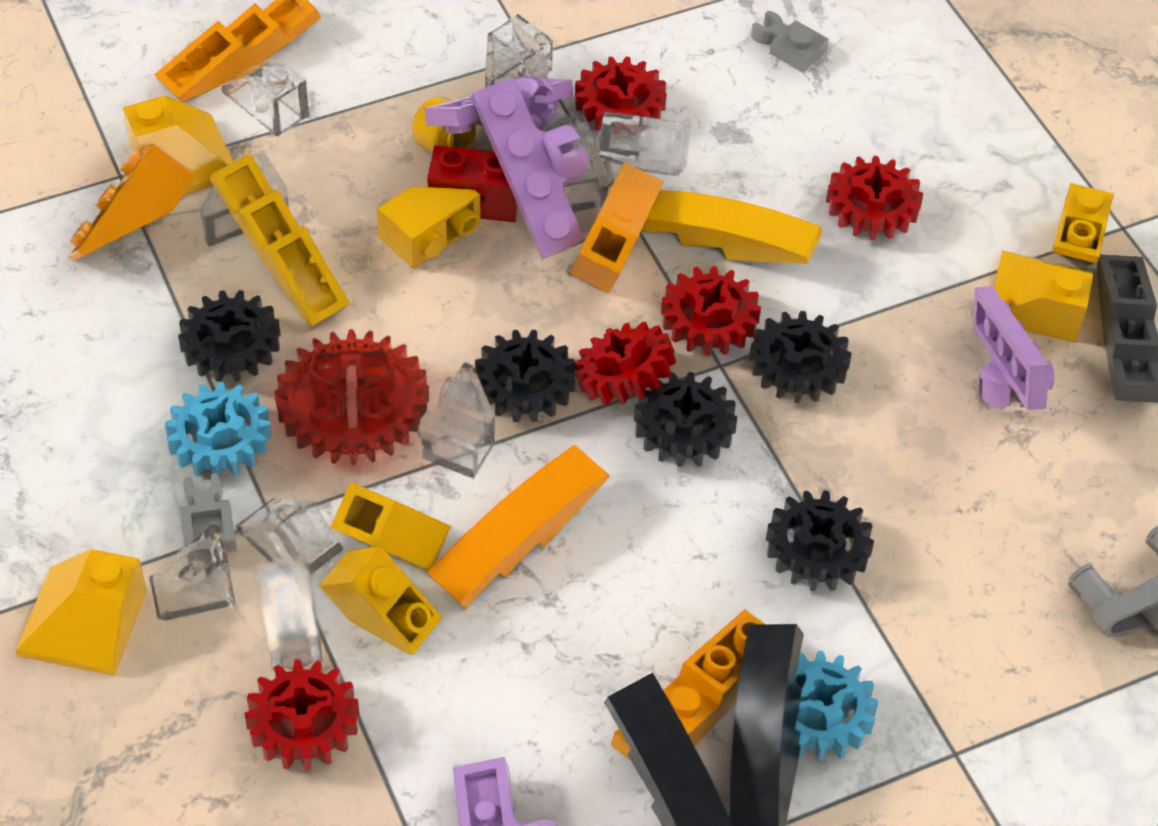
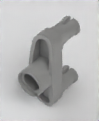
[1068,526,1158,637]

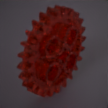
[275,329,430,465]

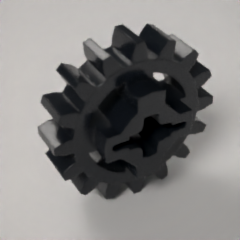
[178,290,281,382]
[749,311,852,403]
[475,329,576,423]
[634,372,738,467]
[765,490,874,591]

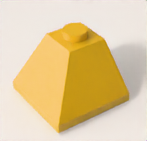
[123,95,233,195]
[994,250,1093,342]
[16,549,147,676]

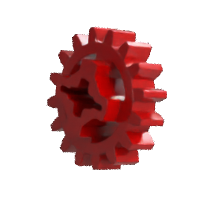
[575,56,667,136]
[826,155,923,240]
[661,266,761,356]
[575,322,676,405]
[244,659,360,771]

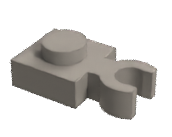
[751,11,829,73]
[180,473,237,558]

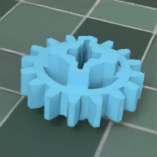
[165,382,272,477]
[793,651,878,761]

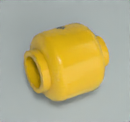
[412,96,476,153]

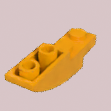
[611,609,765,761]

